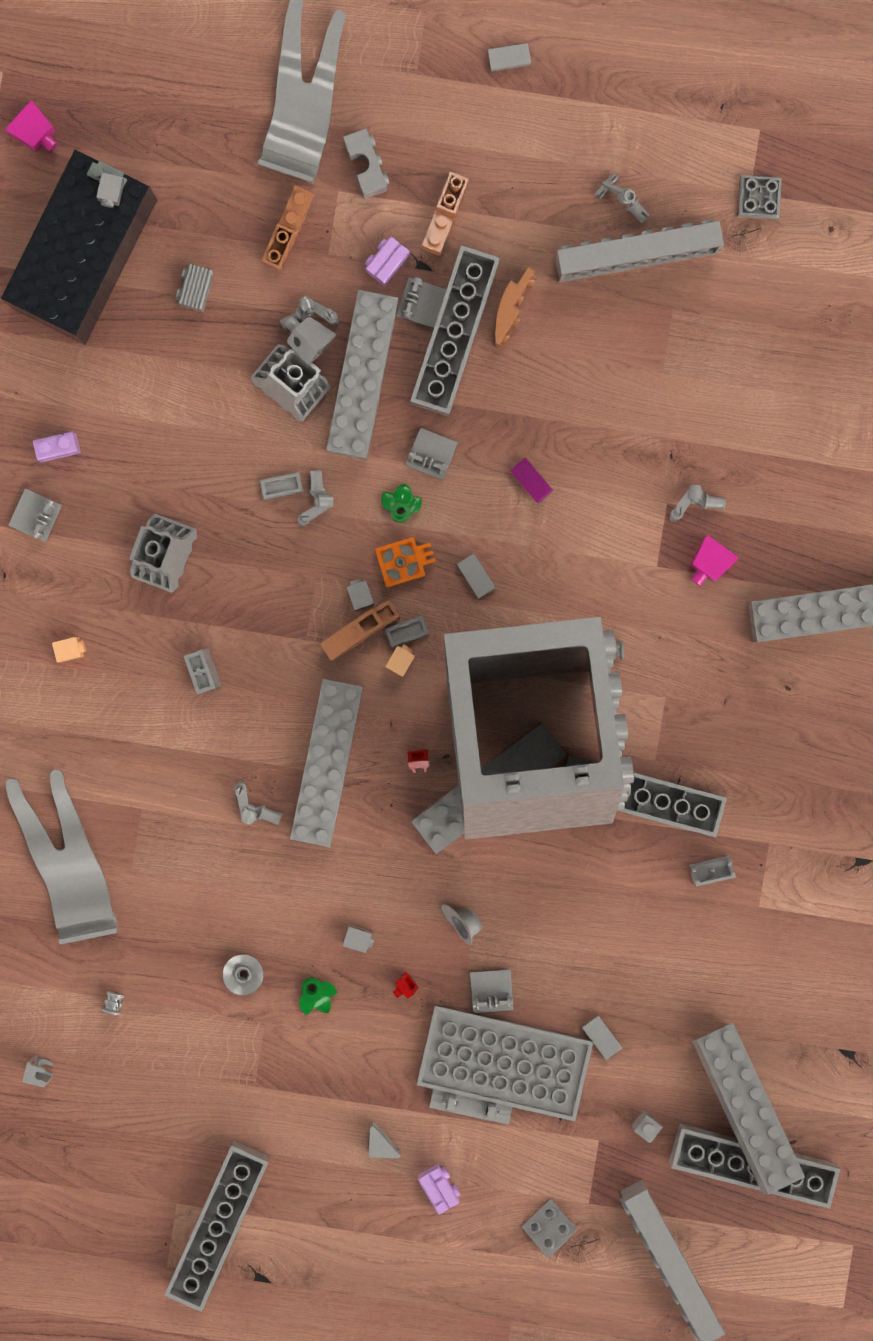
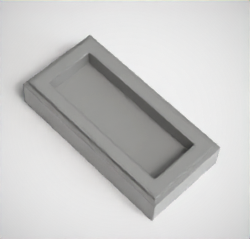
[488,43,531,72]
[259,472,303,500]
[457,554,496,599]
[385,615,429,648]
[582,1015,622,1060]

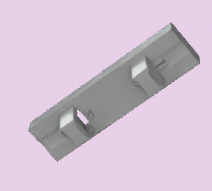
[429,1089,512,1125]

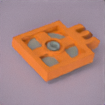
[375,537,436,588]

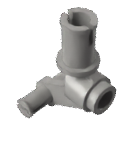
[594,172,650,223]
[280,296,339,332]
[297,470,333,526]
[669,485,726,522]
[234,780,282,825]

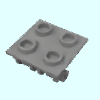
[396,277,447,328]
[406,428,458,480]
[8,489,62,542]
[470,969,514,1013]
[522,1199,577,1258]

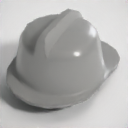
[441,904,483,945]

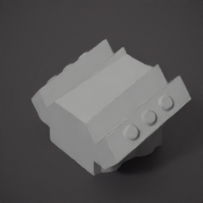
[250,344,331,421]
[129,514,197,593]

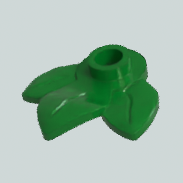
[382,484,422,523]
[299,977,337,1015]

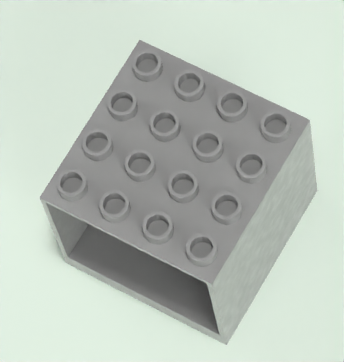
[444,617,634,840]

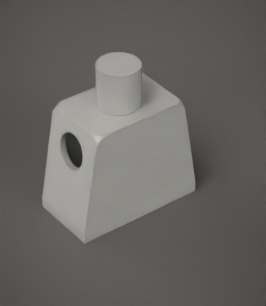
[284,316,336,365]

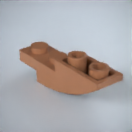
[421,172,469,256]
[262,185,315,270]
[494,268,536,349]
[320,600,400,662]

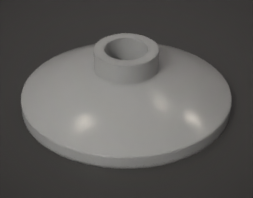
[223,954,264,995]

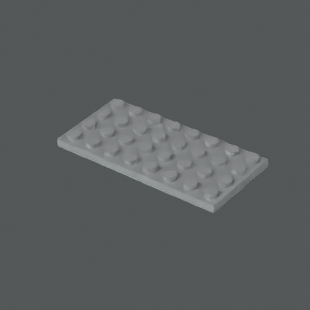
[417,1005,593,1121]

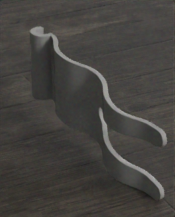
[257,0,346,184]
[5,770,118,944]

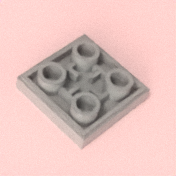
[738,175,782,220]

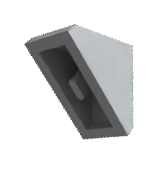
[369,1121,401,1159]

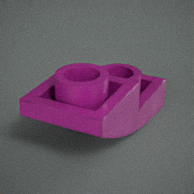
[510,457,554,504]

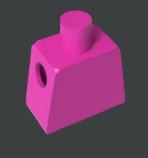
[5,101,58,152]
[690,535,739,587]

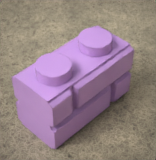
[365,236,410,286]
[33,431,81,463]
[418,1163,461,1215]

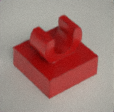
[407,749,429,774]
[392,972,419,999]

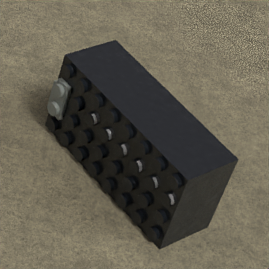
[1,149,157,345]

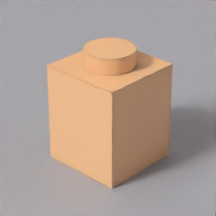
[52,637,86,663]
[385,644,415,677]

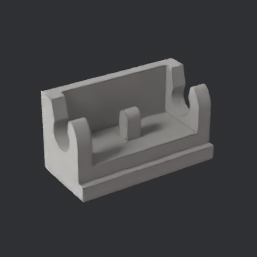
[184,648,222,695]
[689,856,736,887]
[22,1054,54,1088]

